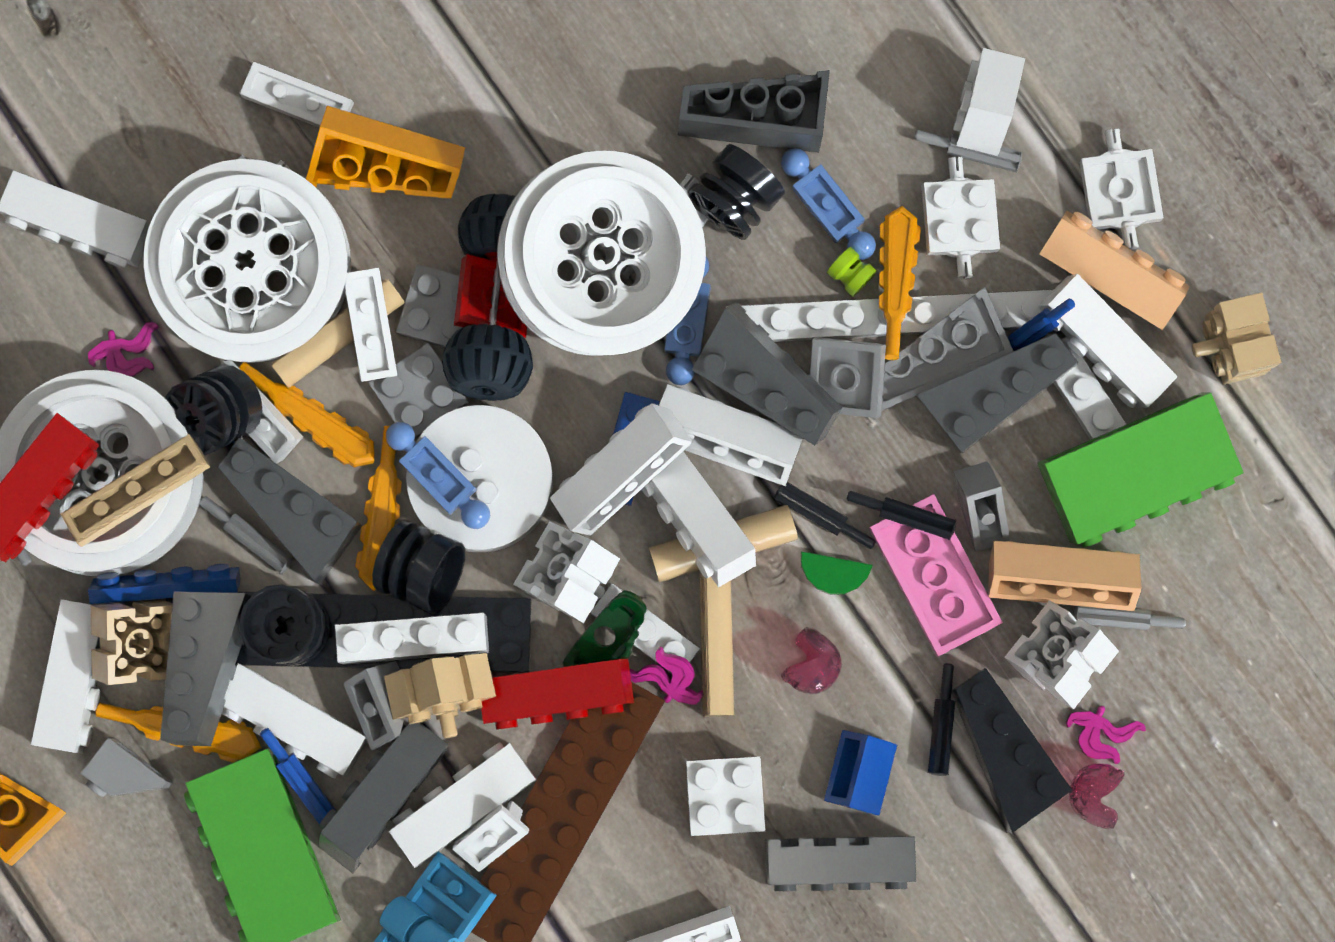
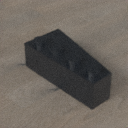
[952,668,1072,833]

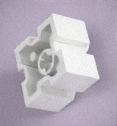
[513,521,620,623]
[1005,600,1119,709]

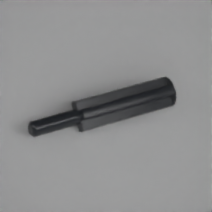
[774,482,876,549]
[846,491,956,540]
[927,663,956,776]

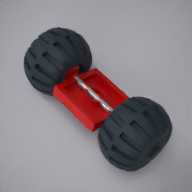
[442,194,533,401]

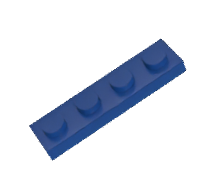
[88,564,241,604]

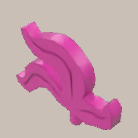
[88,322,159,377]
[630,647,704,705]
[1066,705,1146,764]

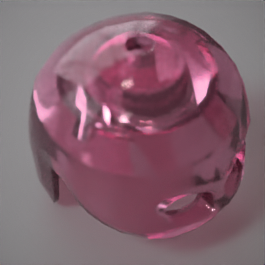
[781,627,842,694]
[1069,764,1125,829]

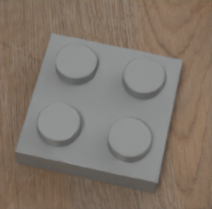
[396,264,462,348]
[810,337,886,418]
[368,343,469,439]

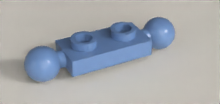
[781,148,876,260]
[664,257,711,385]
[386,422,490,529]

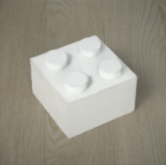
[953,48,1025,156]
[686,757,765,836]

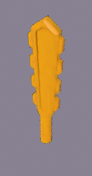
[879,206,921,360]
[239,362,375,467]
[355,425,402,591]
[96,702,262,763]

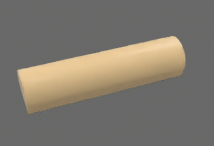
[271,279,405,388]
[60,434,211,547]
[648,505,798,583]
[699,572,734,717]

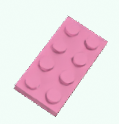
[869,494,1003,657]

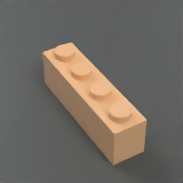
[1040,211,1189,330]
[988,541,1141,611]

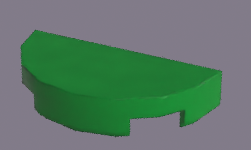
[801,551,873,595]

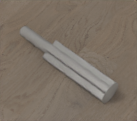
[914,130,1022,172]
[200,496,294,575]
[1073,606,1186,630]

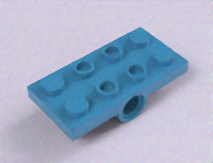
[374,851,497,942]

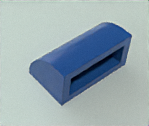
[824,730,897,816]

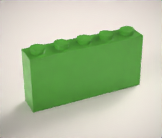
[1037,392,1244,547]
[184,748,341,942]

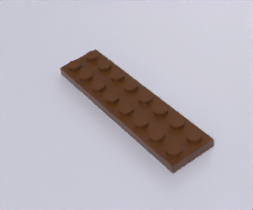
[471,682,665,942]

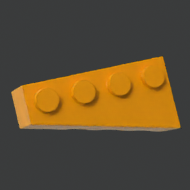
[306,106,466,199]
[0,773,66,866]

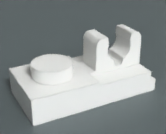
[452,801,529,872]

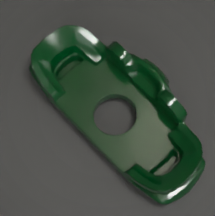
[563,590,647,667]

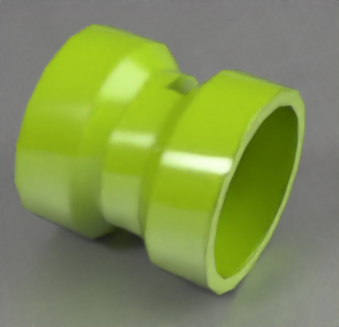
[827,247,877,297]

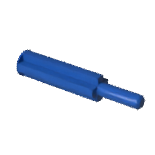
[1007,298,1075,351]
[260,728,337,824]

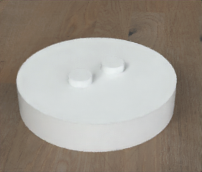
[406,405,553,553]

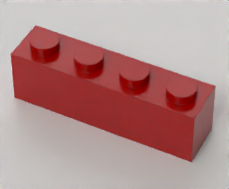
[0,413,100,562]
[481,659,634,730]

